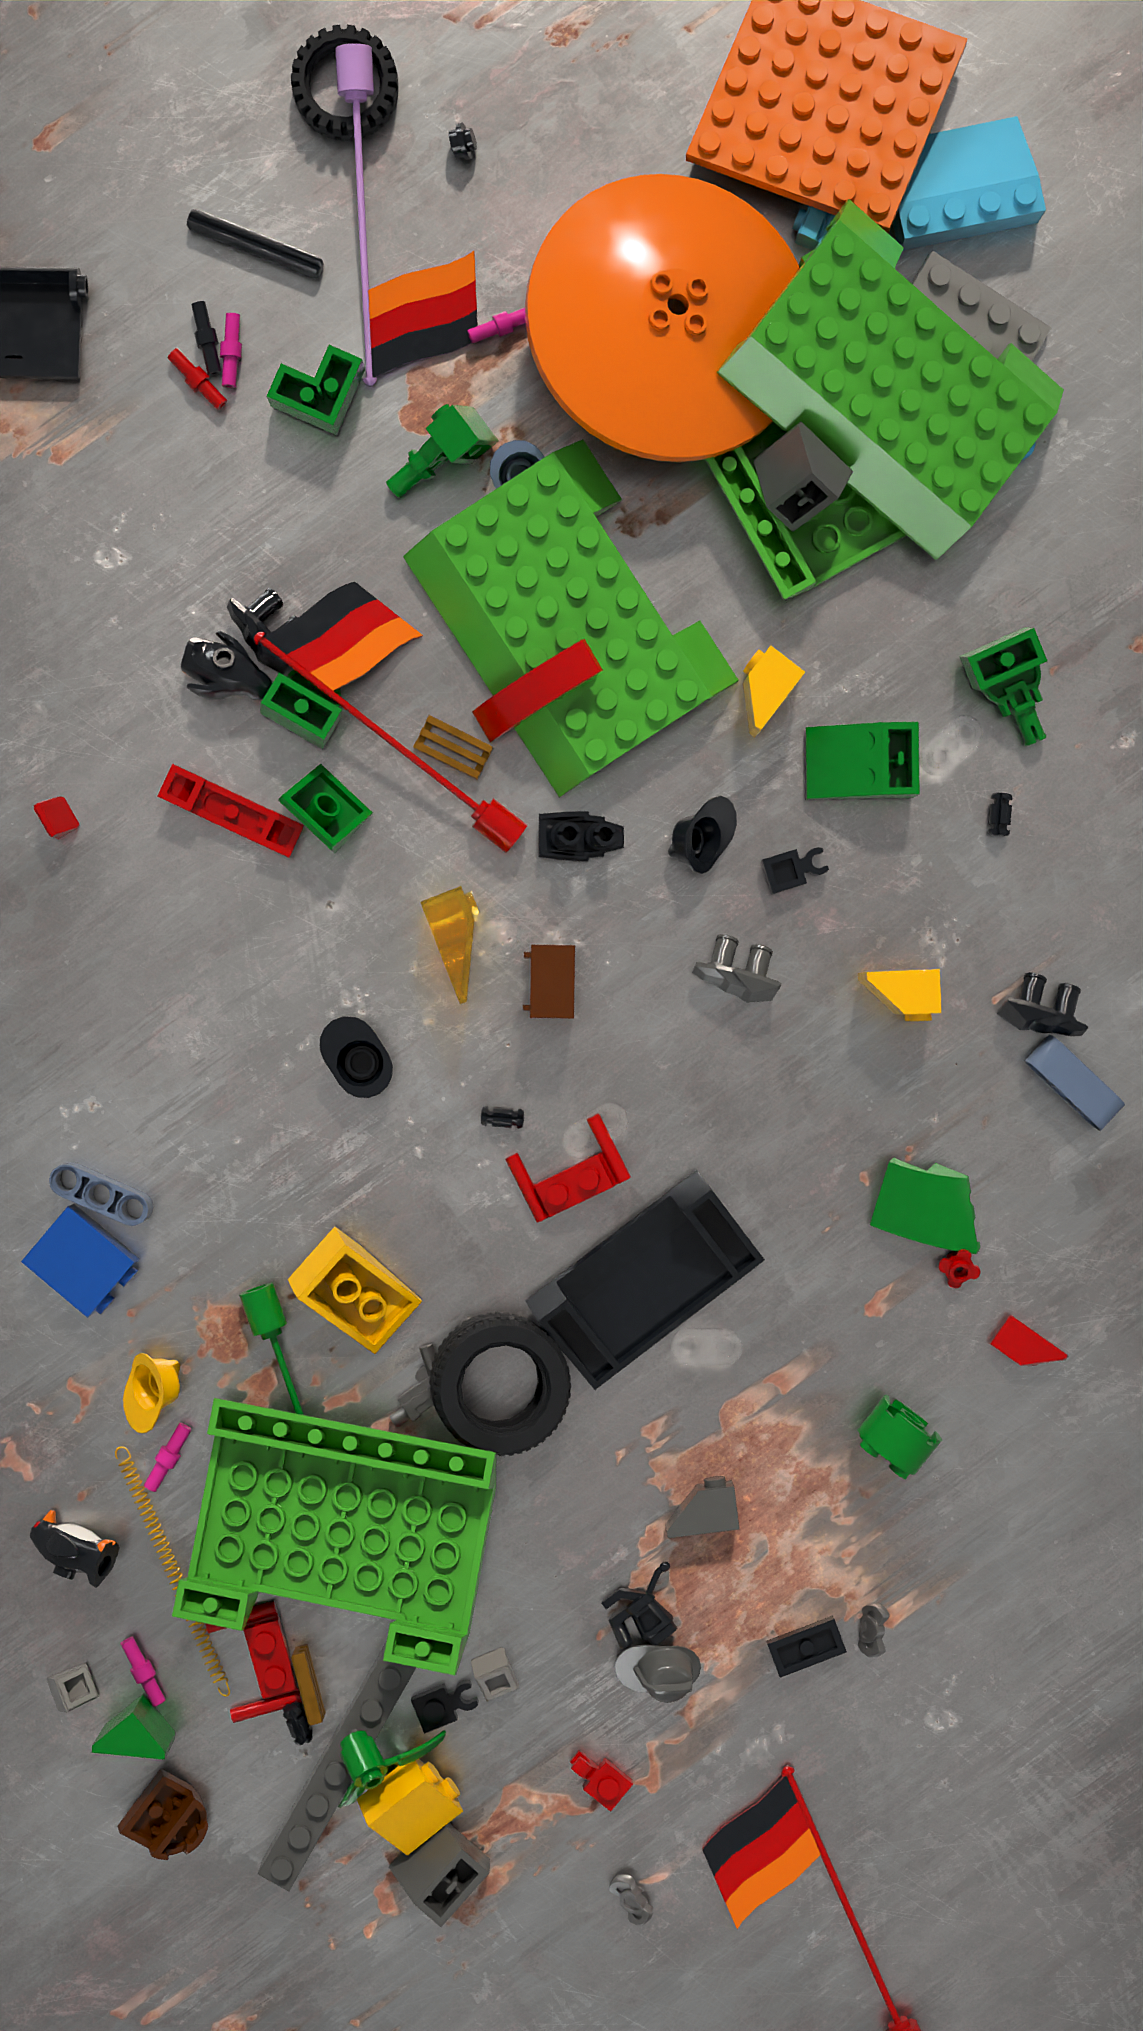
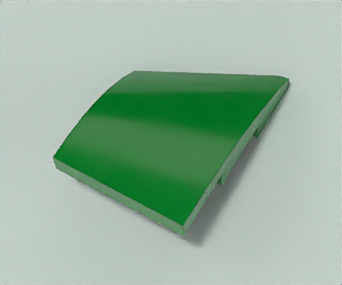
[870,1158,980,1254]

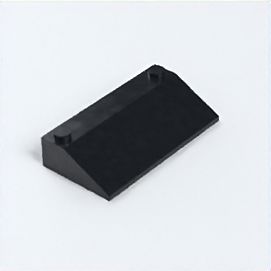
[526,1170,765,1390]

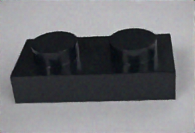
[766,1616,847,1678]

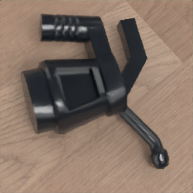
[601,1561,678,1648]

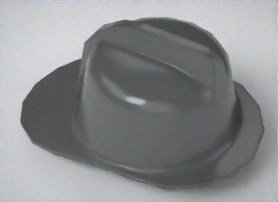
[614,1645,701,1703]

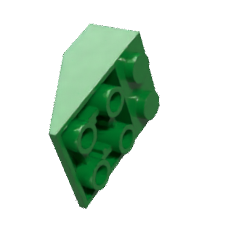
[805,722,920,799]

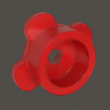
[938,1249,981,1288]

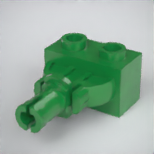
[386,404,499,498]
[959,627,1048,746]
[260,670,342,749]

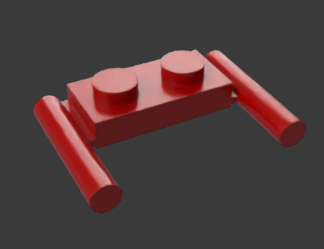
[505,1113,631,1223]
[205,1600,303,1723]

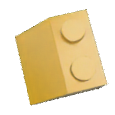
[743,645,805,738]
[858,969,941,1021]

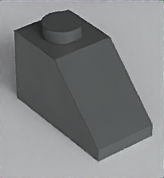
[665,1476,740,1538]

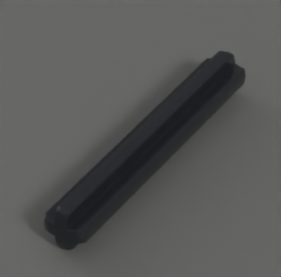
[186,209,324,278]

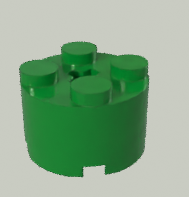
[858,1395,942,1480]

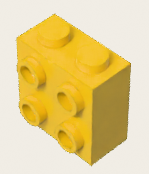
[357,1759,463,1856]

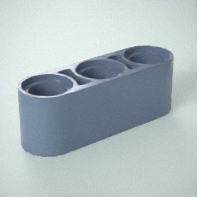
[1025,1034,1125,1131]
[49,1162,153,1226]

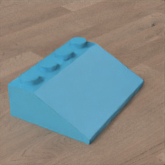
[893,116,1046,251]

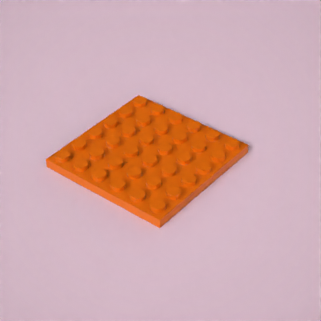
[686,0,968,234]

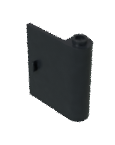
[0,266,88,380]

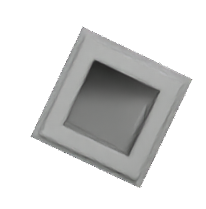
[471,1648,520,1701]
[47,1663,99,1713]

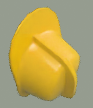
[123,1353,180,1433]

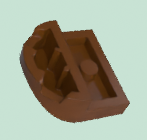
[117,1769,208,1860]

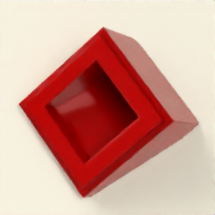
[34,796,79,839]

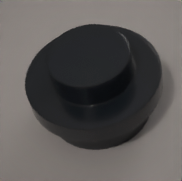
[449,122,477,160]

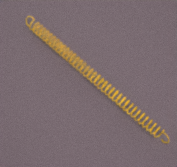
[115,1446,230,1697]

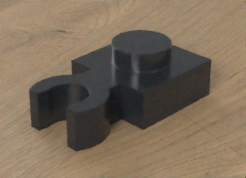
[761,847,829,895]
[411,1680,479,1734]

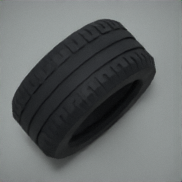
[429,1312,571,1456]

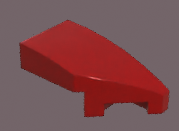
[990,1315,1069,1367]

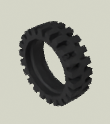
[291,24,398,141]

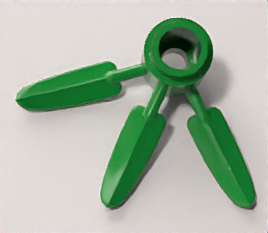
[338,1730,446,1808]

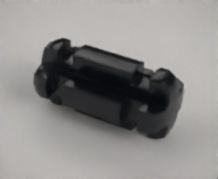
[988,792,1013,836]
[481,1106,524,1129]
[283,1701,313,1746]

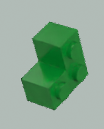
[266,345,365,435]

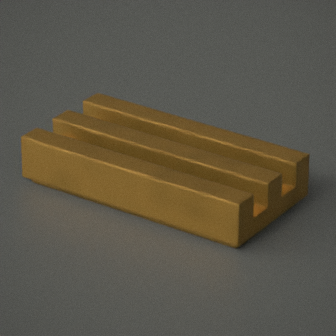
[413,715,493,780]
[291,1644,326,1726]

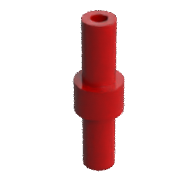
[167,348,228,410]

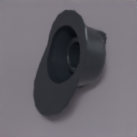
[668,796,737,874]
[319,1016,393,1098]

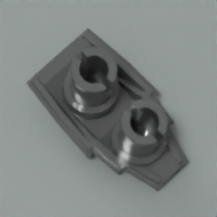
[692,934,782,1003]

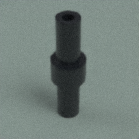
[191,301,222,376]

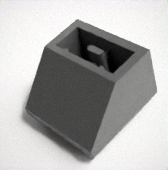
[754,422,853,532]
[389,1823,490,1927]

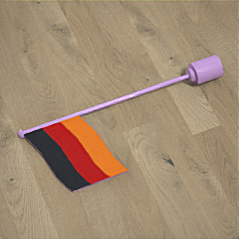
[335,44,478,386]

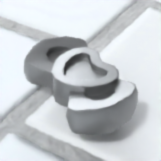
[858,1603,890,1657]
[609,1874,654,1926]

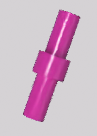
[467,308,526,344]
[220,313,242,388]
[144,1422,192,1492]
[120,1636,166,1707]

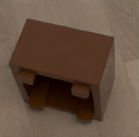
[523,945,575,1019]

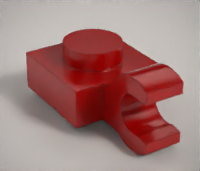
[570,1750,633,1812]

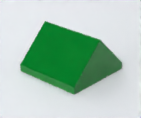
[278,764,373,853]
[91,1693,176,1760]

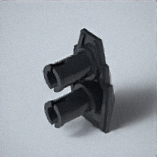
[227,588,298,674]
[538,811,624,862]
[997,972,1088,1036]

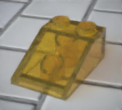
[420,886,480,1004]

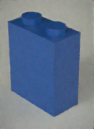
[21,1204,139,1318]

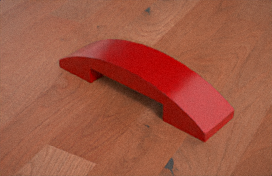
[472,639,603,742]
[157,764,305,858]

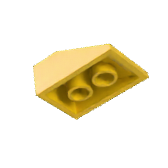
[287,1226,422,1354]

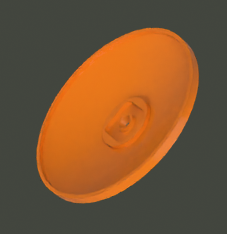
[525,174,800,462]

